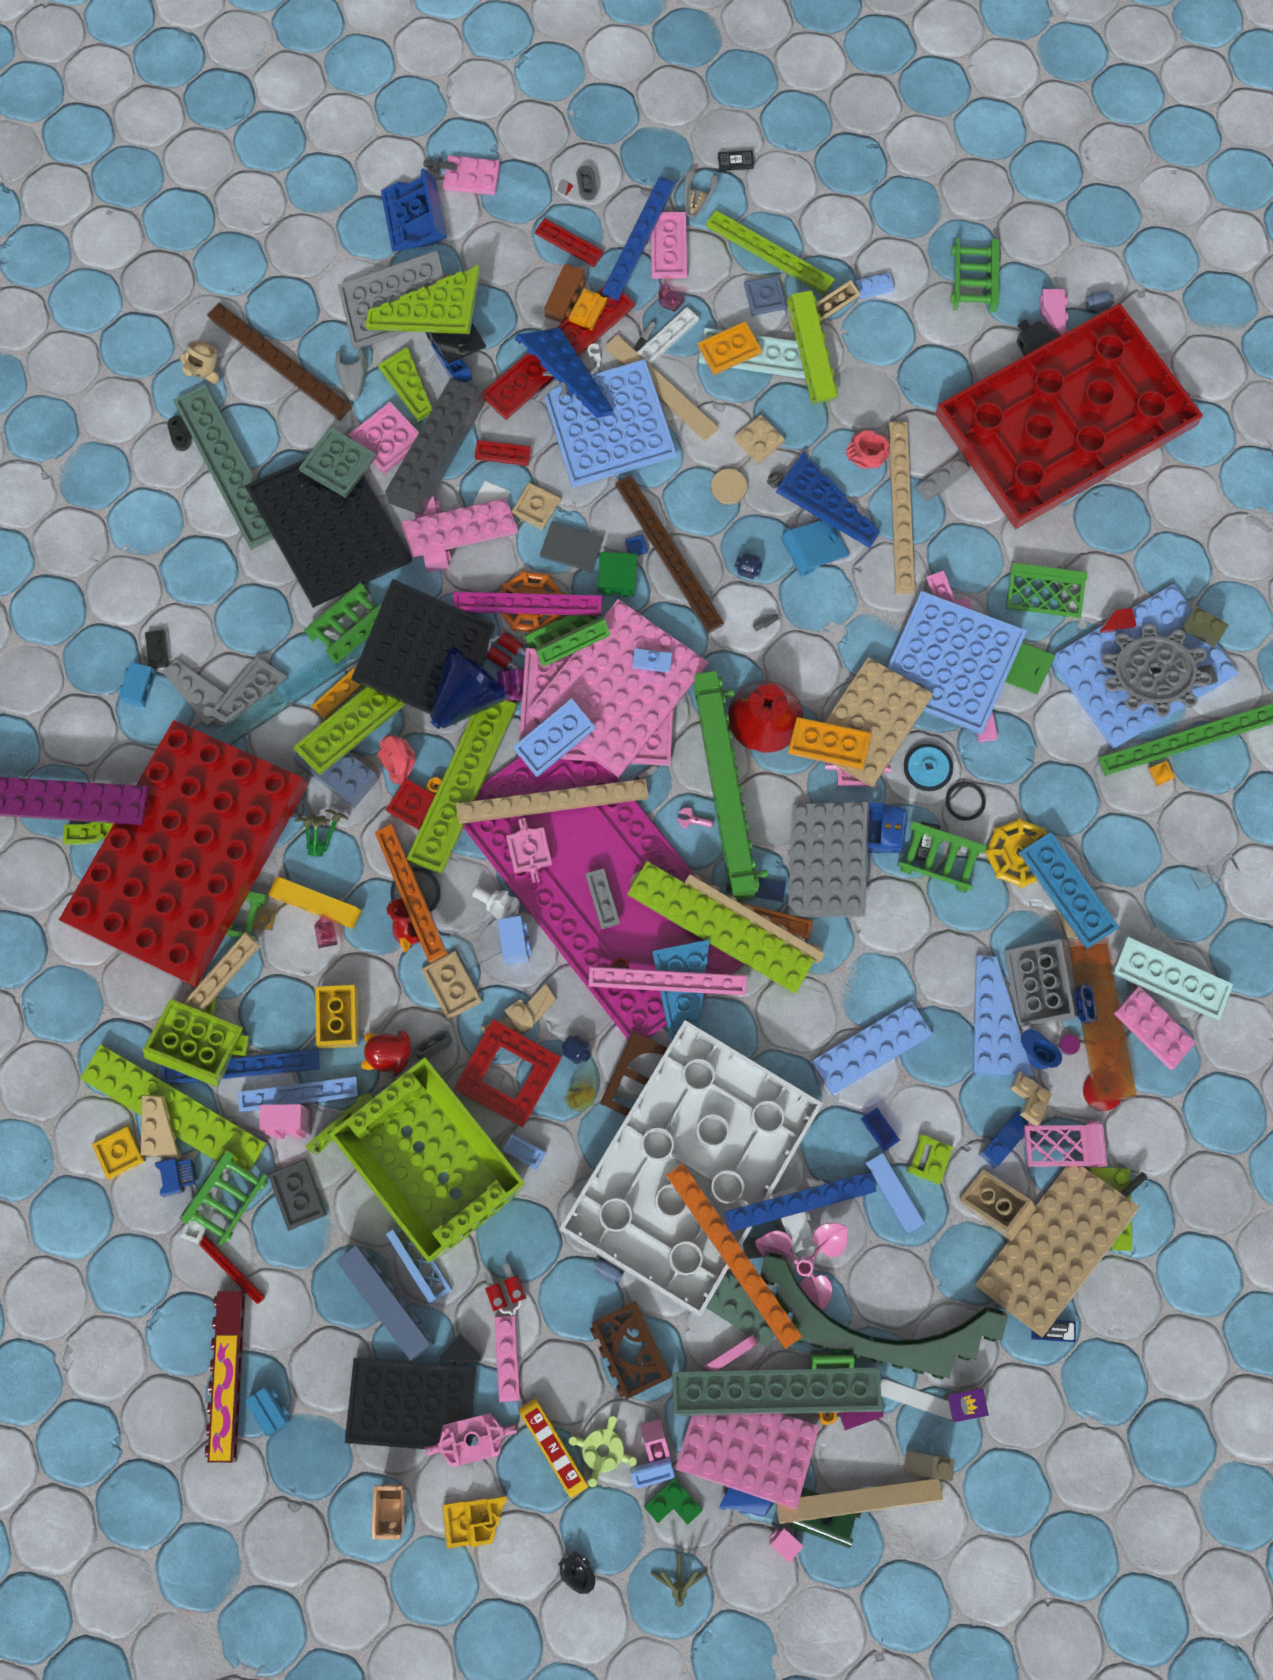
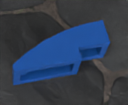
[431,342,472,383]

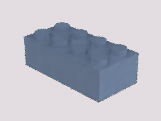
[293,753,379,808]

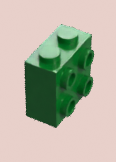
[598,552,637,597]

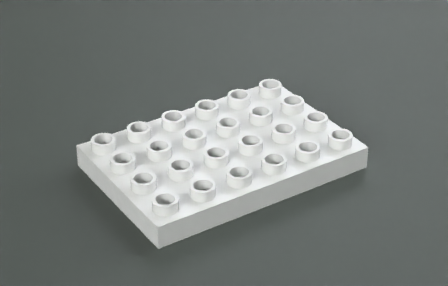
[559,1020,823,1317]

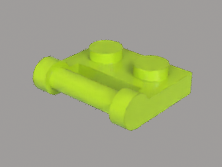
[906,1134,953,1185]

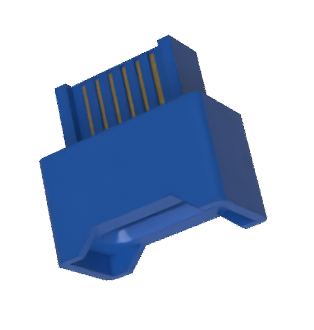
[155,1158,196,1197]

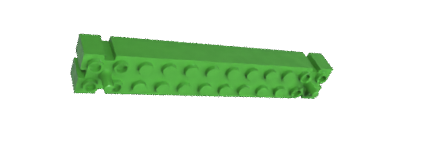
[694,671,768,901]

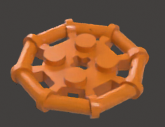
[500,570,565,632]

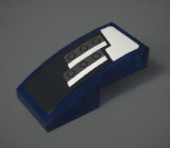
[1031,1320,1076,1342]

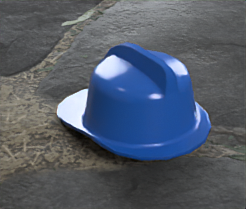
[1021,1029,1062,1070]

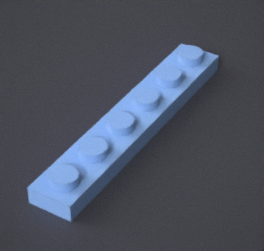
[238,1077,359,1113]

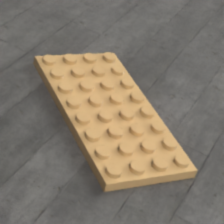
[975,1166,1140,1338]

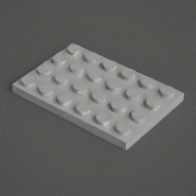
[338,251,445,350]
[788,802,869,918]

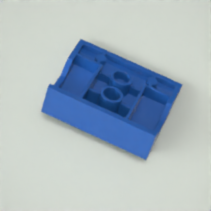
[381,168,447,252]

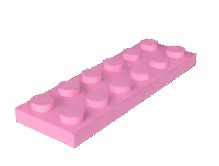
[401,498,518,558]

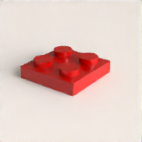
[386,779,435,830]

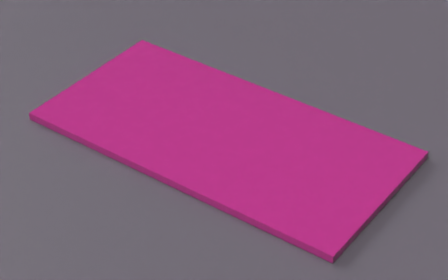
[464,757,744,1040]

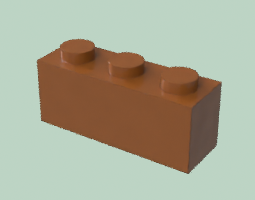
[544,264,587,323]

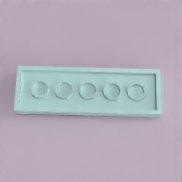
[699,328,805,379]
[1111,937,1233,1021]

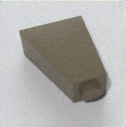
[904,1450,955,1481]

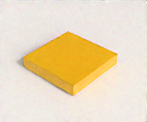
[92,1126,145,1180]

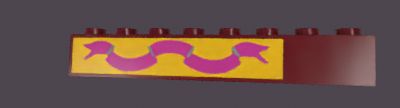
[205,1291,246,1463]

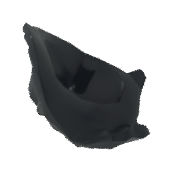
[558,1551,596,1594]

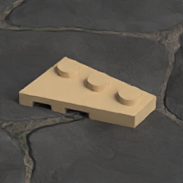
[141,1094,181,1158]

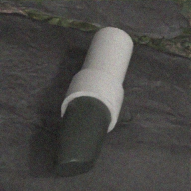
[634,322,656,350]
[632,765,658,781]

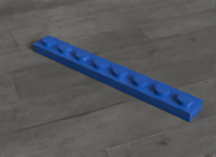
[602,176,675,301]
[724,1172,877,1232]

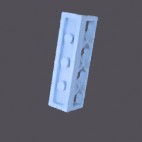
[386,1227,452,1304]

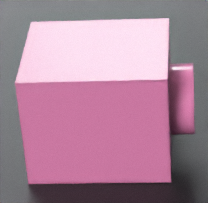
[769,1527,803,1563]

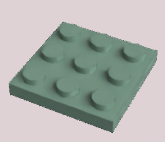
[299,427,376,498]

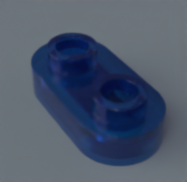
[1074,984,1097,1024]

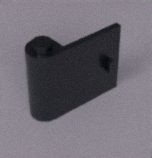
[425,323,486,364]

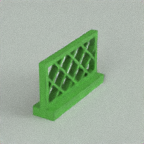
[1006,563,1088,618]

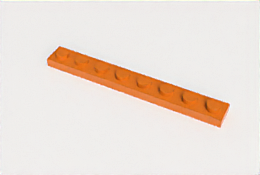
[375,824,448,963]

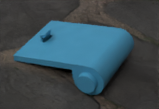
[781,520,850,576]

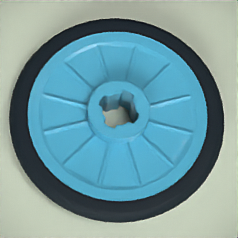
[904,744,953,791]

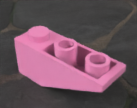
[1040,289,1069,337]

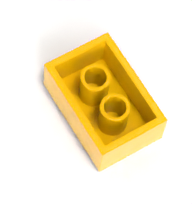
[315,985,359,1049]

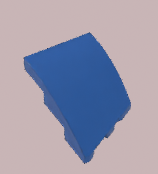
[719,1488,775,1517]

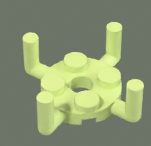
[569,1415,637,1487]

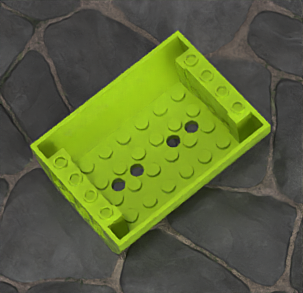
[329,1057,525,1263]

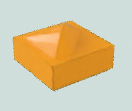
[1148,761,1175,786]

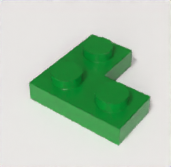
[644,1478,703,1525]

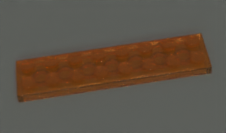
[1069,943,1137,1102]

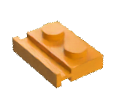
[569,288,608,330]

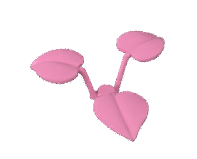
[755,1223,847,1310]

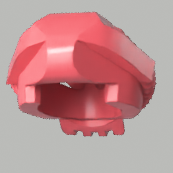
[846,430,890,469]
[378,735,415,785]

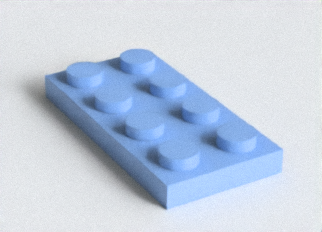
[513,698,597,777]

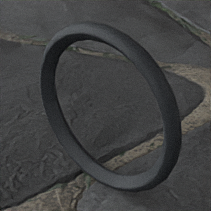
[946,782,986,821]

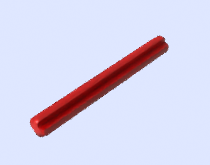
[198,1234,265,1304]

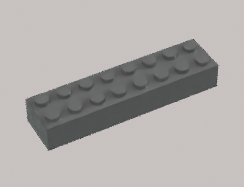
[385,378,485,515]

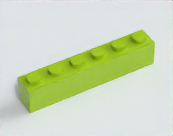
[787,290,838,405]

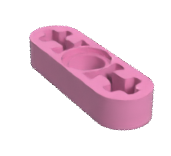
[704,1334,758,1371]

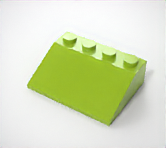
[143,999,243,1087]

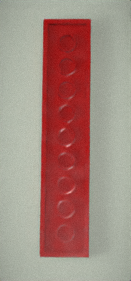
[483,286,635,420]

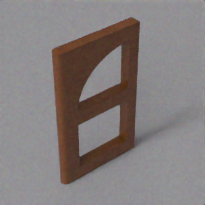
[600,1031,668,1117]

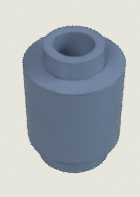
[1086,291,1114,311]
[593,1257,625,1285]

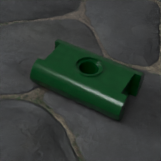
[790,1487,861,1549]

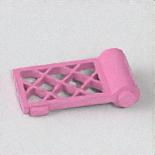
[1024,1121,1108,1168]

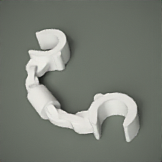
[587,343,601,375]

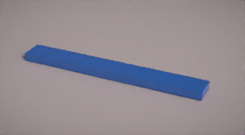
[161,1049,320,1085]

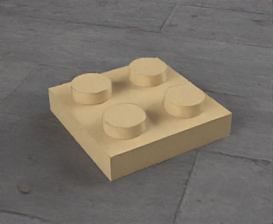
[734,415,785,465]

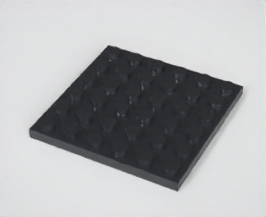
[351,579,495,726]

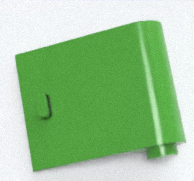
[1006,643,1055,695]

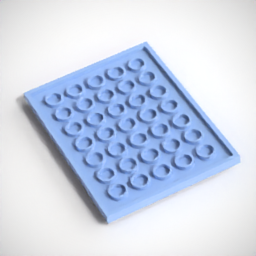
[1052,584,1239,750]

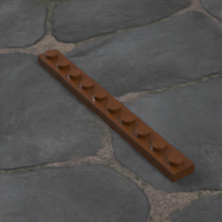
[207,303,352,421]
[615,475,724,634]

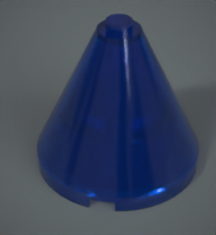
[430,645,511,729]

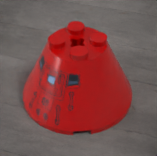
[728,680,803,753]

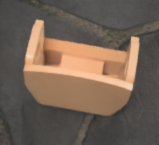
[372,1484,406,1539]

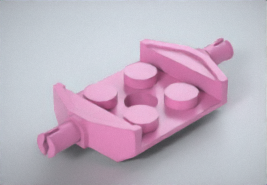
[424,1413,517,1467]

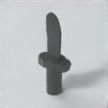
[423,157,457,172]

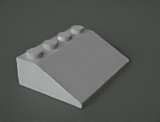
[1005,939,1082,1027]

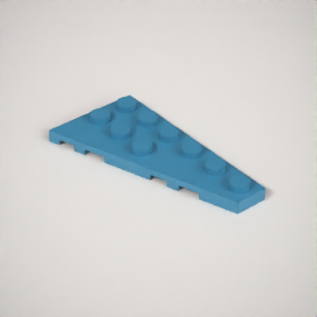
[652,940,710,1044]

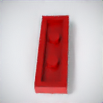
[474,440,531,466]

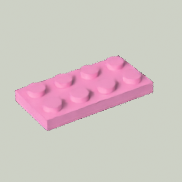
[651,212,687,279]
[1114,986,1196,1070]

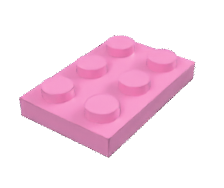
[443,155,500,195]

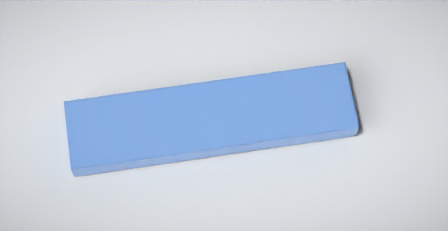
[865,1153,925,1234]

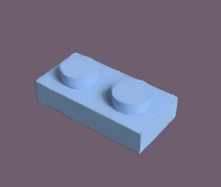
[855,272,894,299]

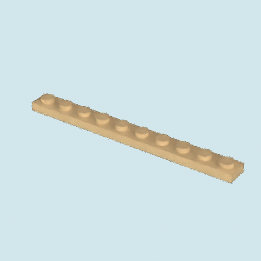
[888,422,915,594]
[456,779,649,824]

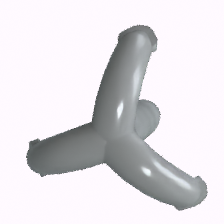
[534,371,568,401]

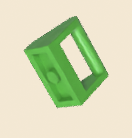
[810,1354,854,1369]

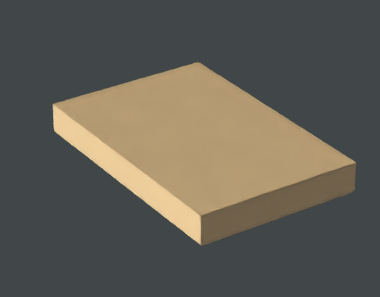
[421,951,482,1020]

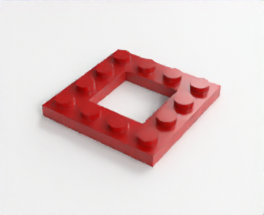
[454,1019,562,1128]

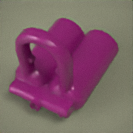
[497,668,524,703]

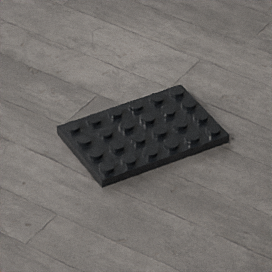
[345,1358,477,1449]

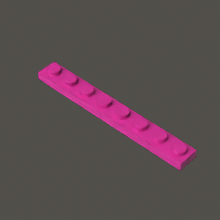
[453,592,603,616]

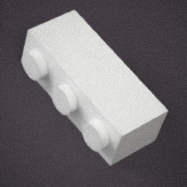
[771,1187,815,1253]

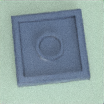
[744,275,787,316]

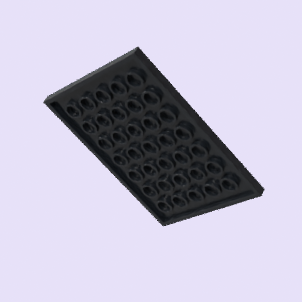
[245,459,412,608]

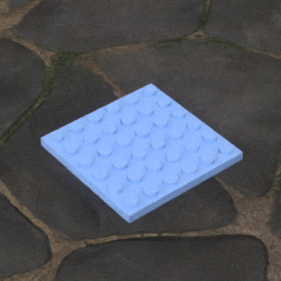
[544,359,677,488]
[887,591,1027,734]

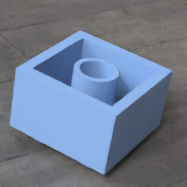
[497,916,532,965]

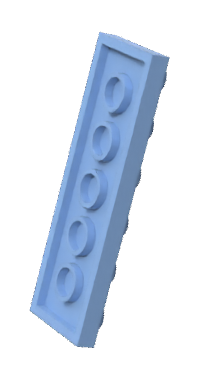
[811,1001,933,1095]

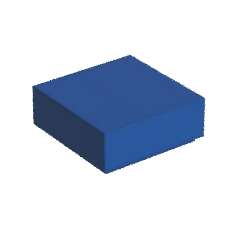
[625,535,648,556]

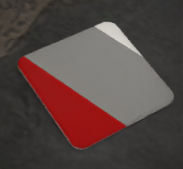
[555,180,573,196]

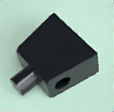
[1017,319,1058,356]

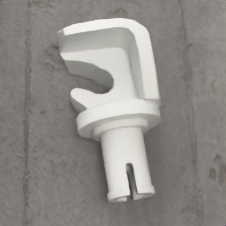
[472,886,520,919]

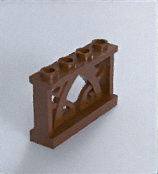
[590,1301,671,1400]

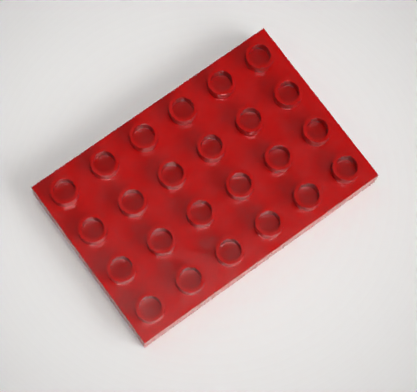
[935,303,1203,530]
[59,720,308,988]

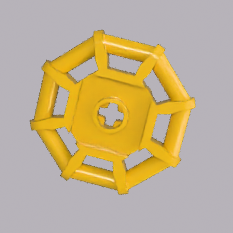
[985,818,1047,888]

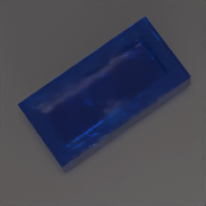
[860,1108,900,1152]

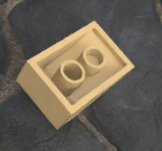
[959,1169,1036,1241]

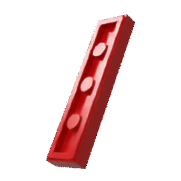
[535,218,604,267]

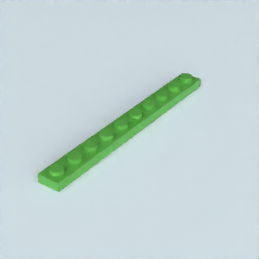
[1098,703,1273,777]

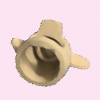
[180,340,219,384]

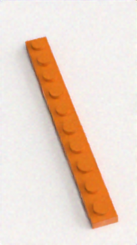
[666,1163,802,1349]

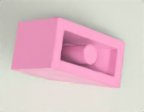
[641,1419,672,1463]

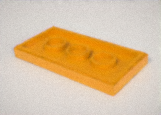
[788,717,872,770]

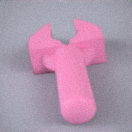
[677,808,714,829]

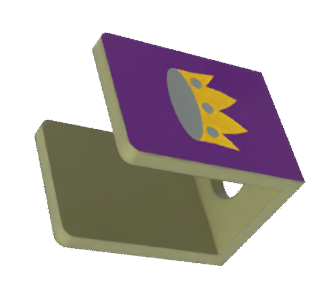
[944,1387,989,1422]

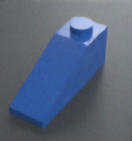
[979,1111,1029,1168]

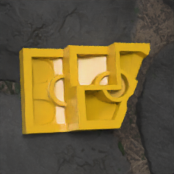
[442,1496,507,1549]

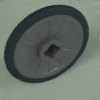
[390,868,440,913]

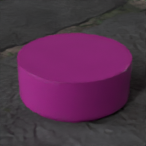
[1059,1035,1080,1055]

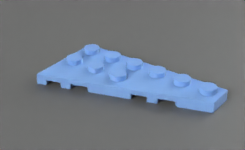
[973,955,1033,1077]

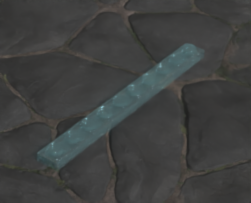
[215,639,367,745]

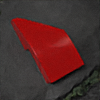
[1100,608,1137,633]

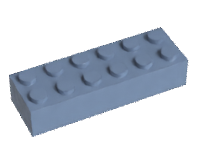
[336,1245,435,1361]

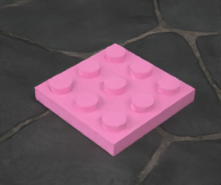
[348,402,419,475]

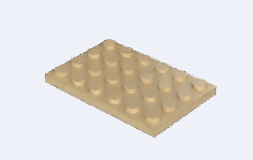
[825,657,933,788]

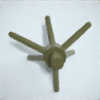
[651,1552,708,1607]

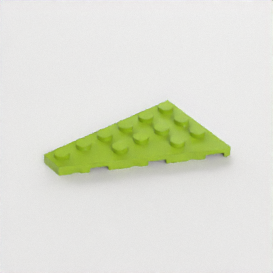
[365,265,480,334]

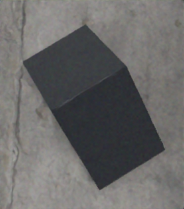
[440,1335,483,1361]

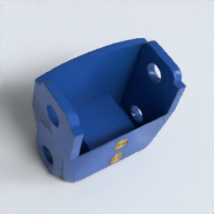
[868,802,906,854]

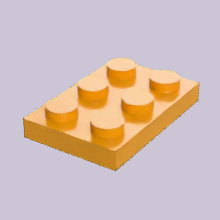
[697,321,762,376]

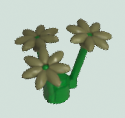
[294,809,349,857]

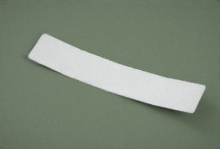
[880,1379,952,1420]

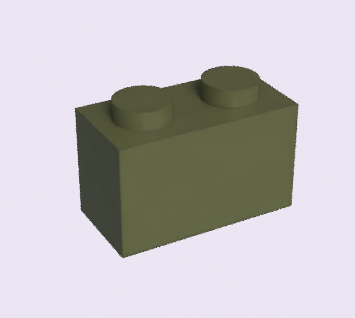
[1181,606,1229,648]

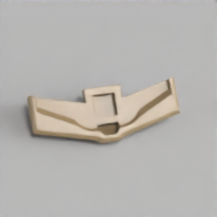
[480,983,556,1034]

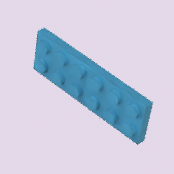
[1018,832,1120,950]

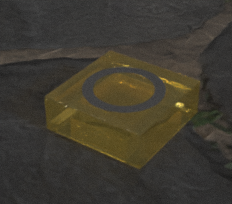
[253,908,276,931]

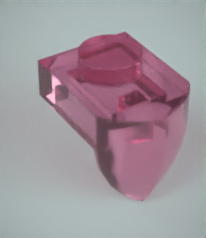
[658,284,685,312]
[314,917,338,948]

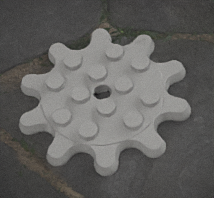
[1101,624,1212,717]

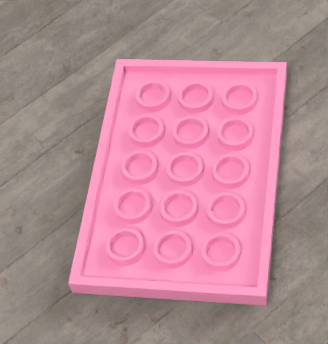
[676,1414,820,1510]

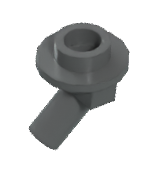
[767,471,784,488]

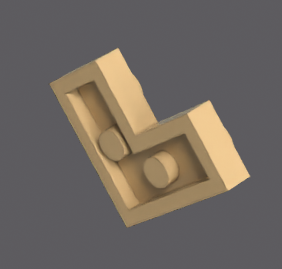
[1010,1071,1052,1126]

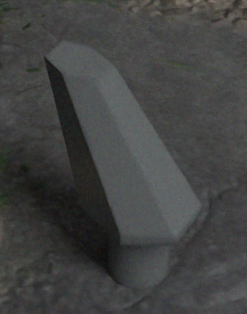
[752,614,780,632]

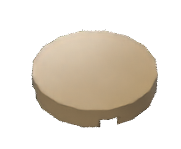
[711,469,747,505]

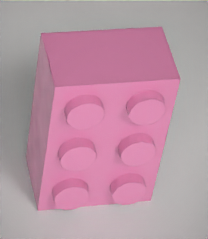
[259,1104,311,1139]

